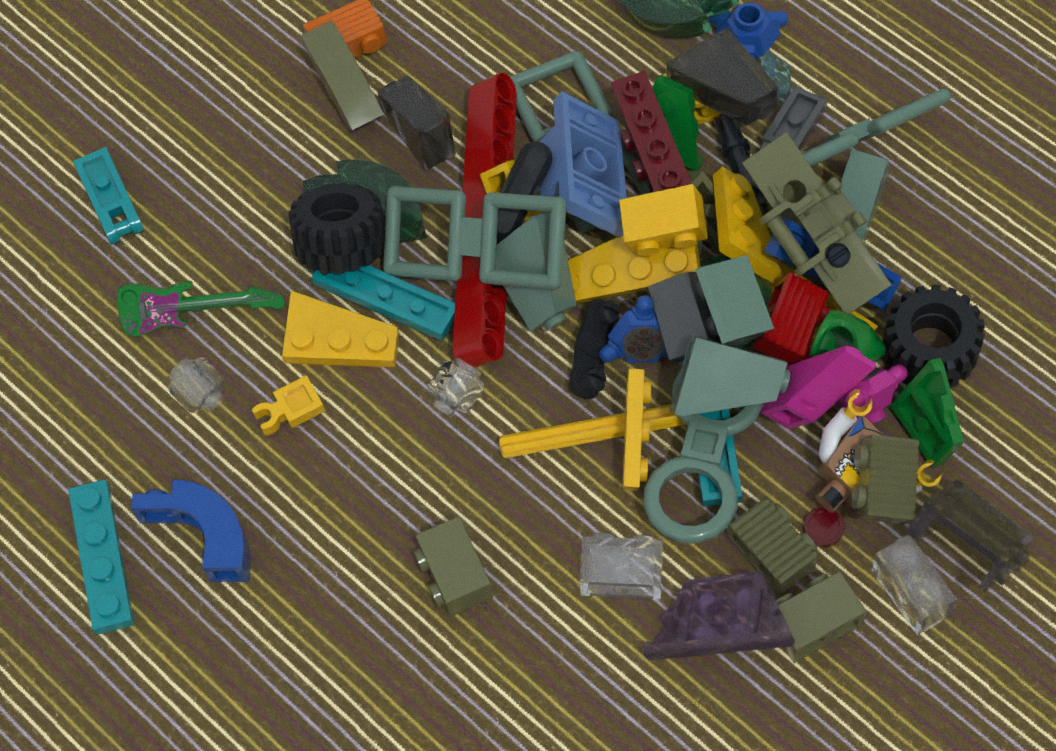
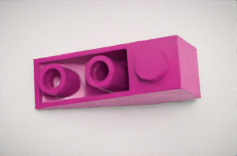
[760,346,876,429]

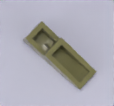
[300,20,384,132]

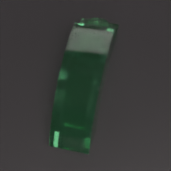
[620,0,739,39]
[303,159,427,244]

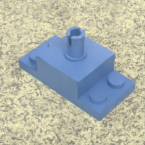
[539,91,627,237]

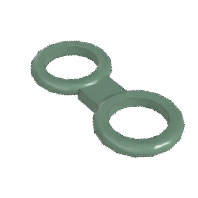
[643,369,764,544]

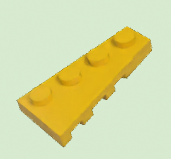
[568,235,701,304]

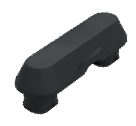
[497,141,553,242]
[569,299,620,399]

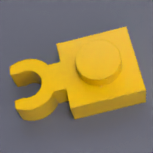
[252,375,325,435]

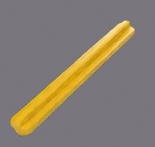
[499,404,685,458]

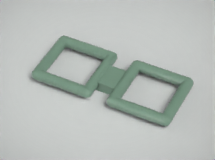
[510,51,650,233]
[752,89,951,188]
[383,186,566,290]

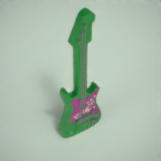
[117,280,285,336]

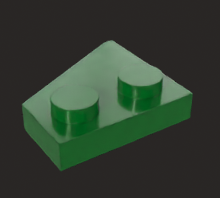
[652,75,703,171]
[890,358,964,468]

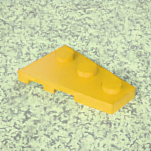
[713,166,785,285]

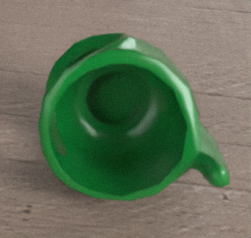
[810,309,886,362]

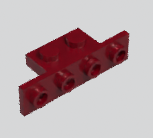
[610,70,692,193]

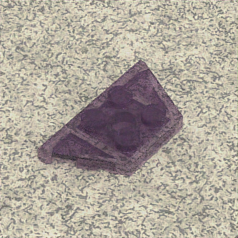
[642,571,795,661]

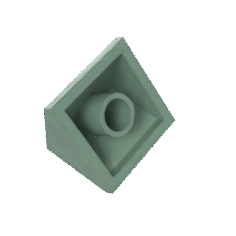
[695,255,774,346]

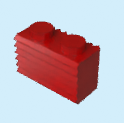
[752,273,830,366]

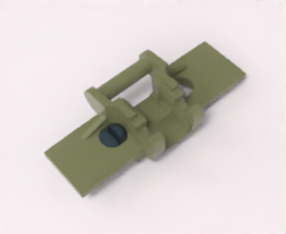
[742,132,892,313]

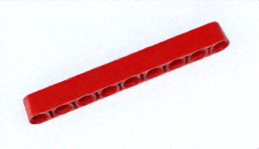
[453,72,517,371]

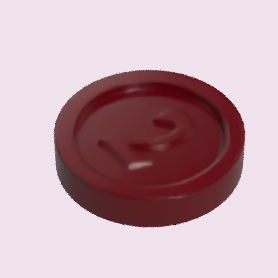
[804,508,844,547]

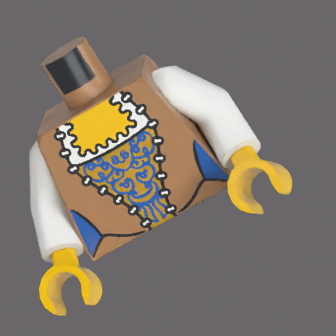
[816,389,943,513]

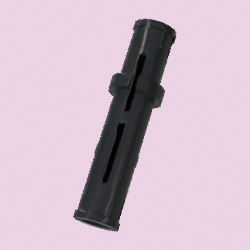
[714,112,767,214]

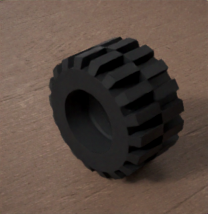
[289,183,385,274]
[883,284,985,388]

